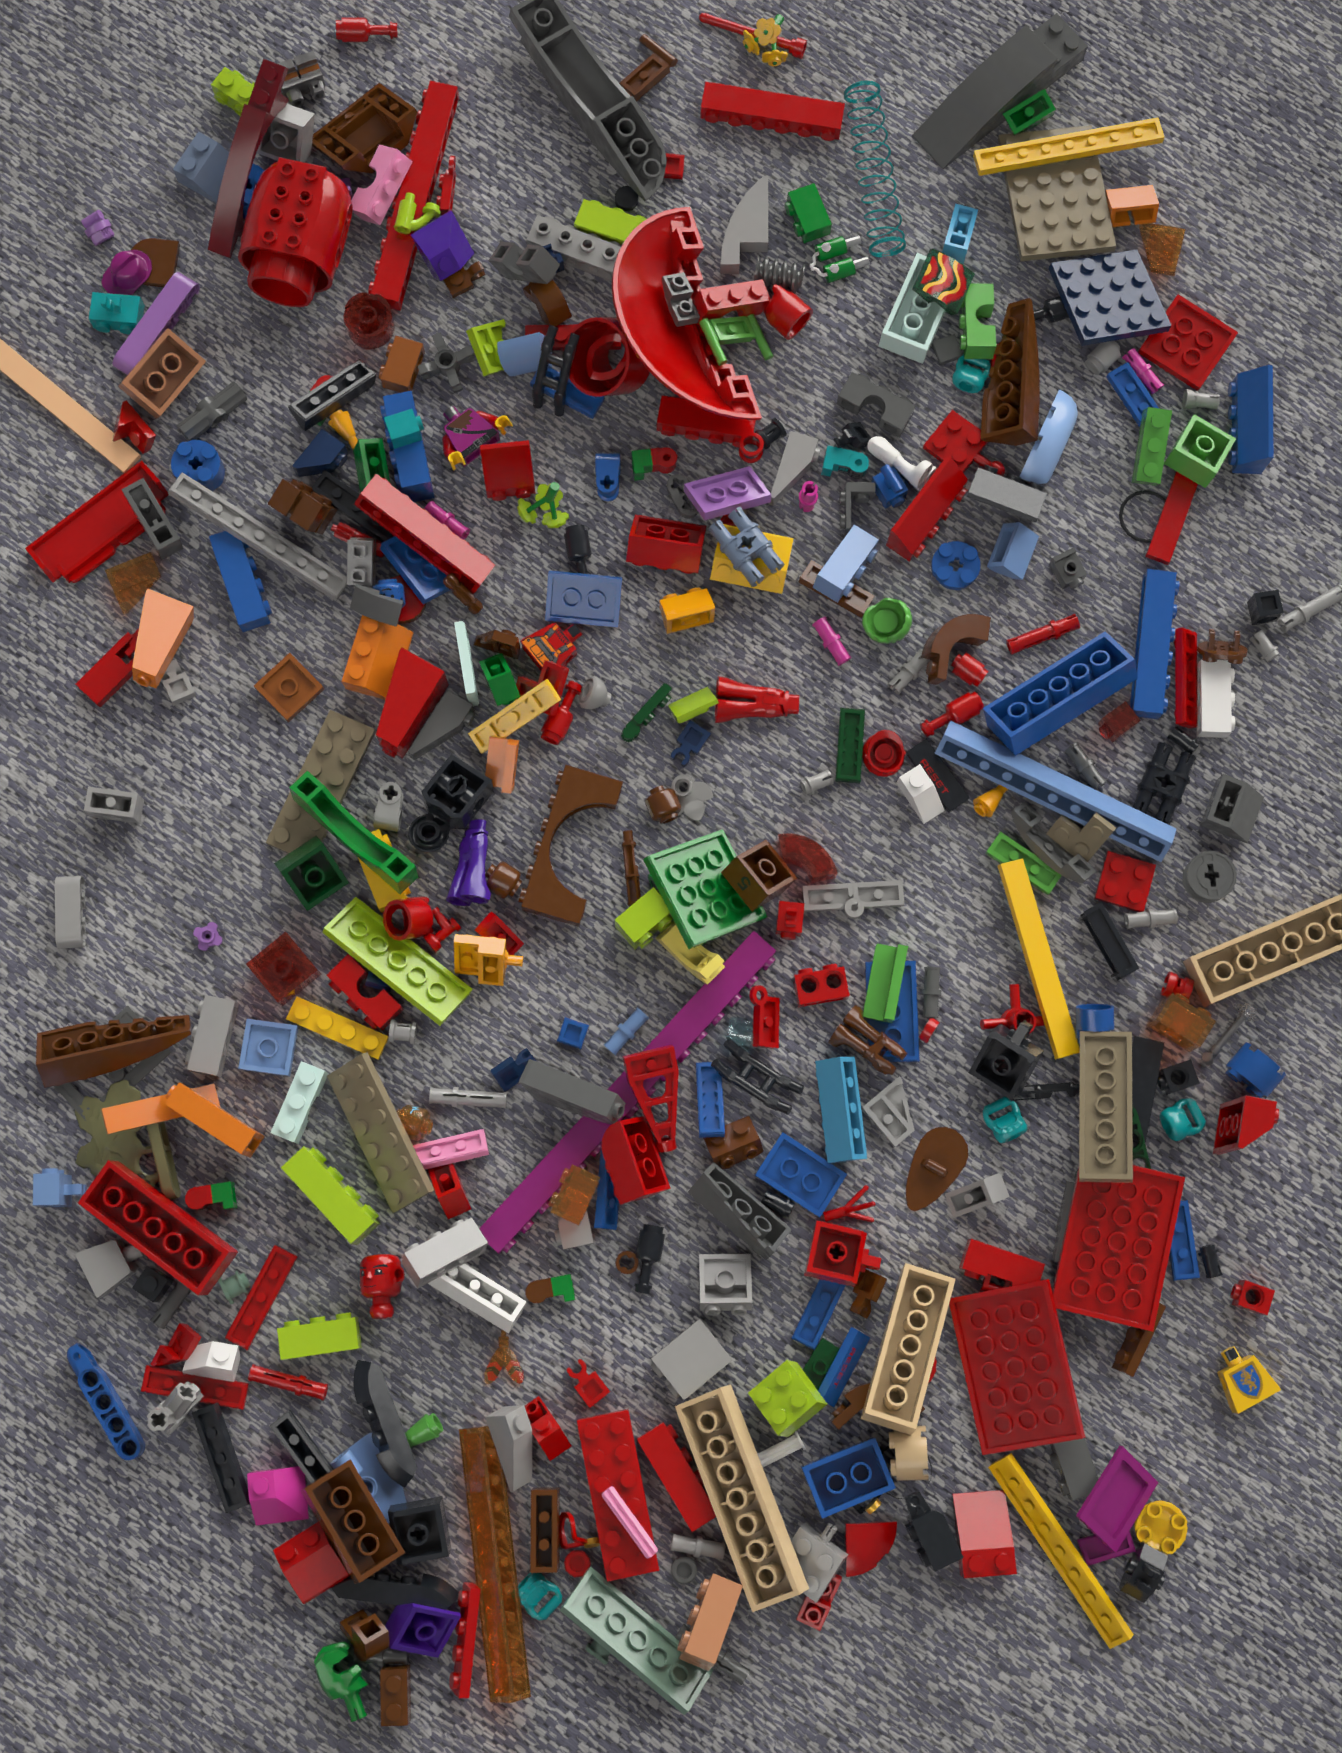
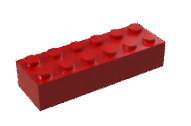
[78,1160,238,1296]
[577,1408,659,1582]

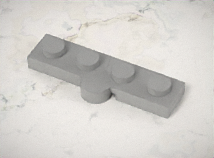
[802,880,904,919]

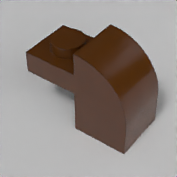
[522,280,572,326]
[340,1609,390,1662]

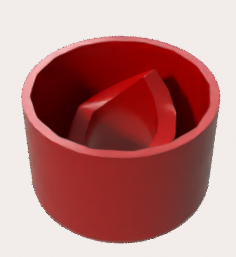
[565,317,650,397]

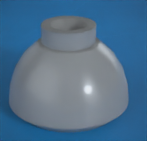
[579,676,611,709]

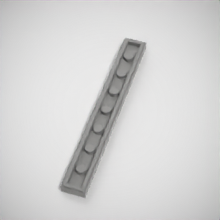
[168,472,347,601]

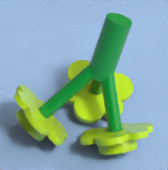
[517,482,569,528]

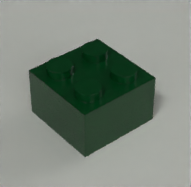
[274,835,349,911]

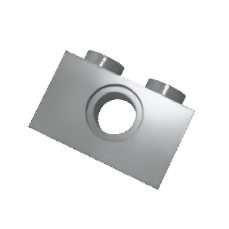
[84,787,144,824]

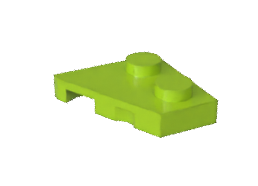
[466,319,506,377]

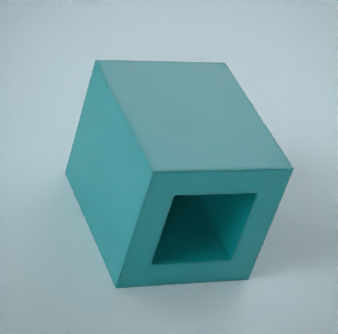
[384,409,424,449]

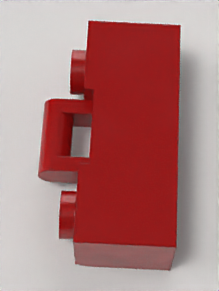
[959,1239,1045,1291]

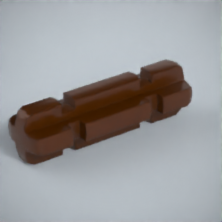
[443,573,483,615]

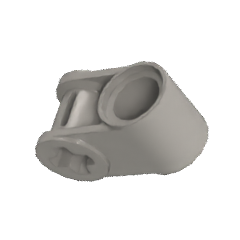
[373,782,404,832]

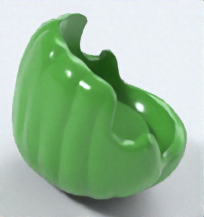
[862,598,912,644]

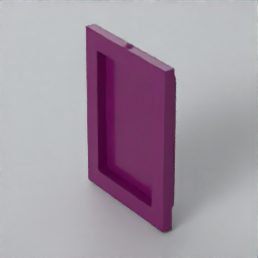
[1076,1445,1159,1553]

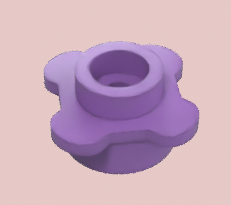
[193,922,222,951]

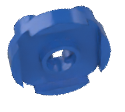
[931,541,981,590]

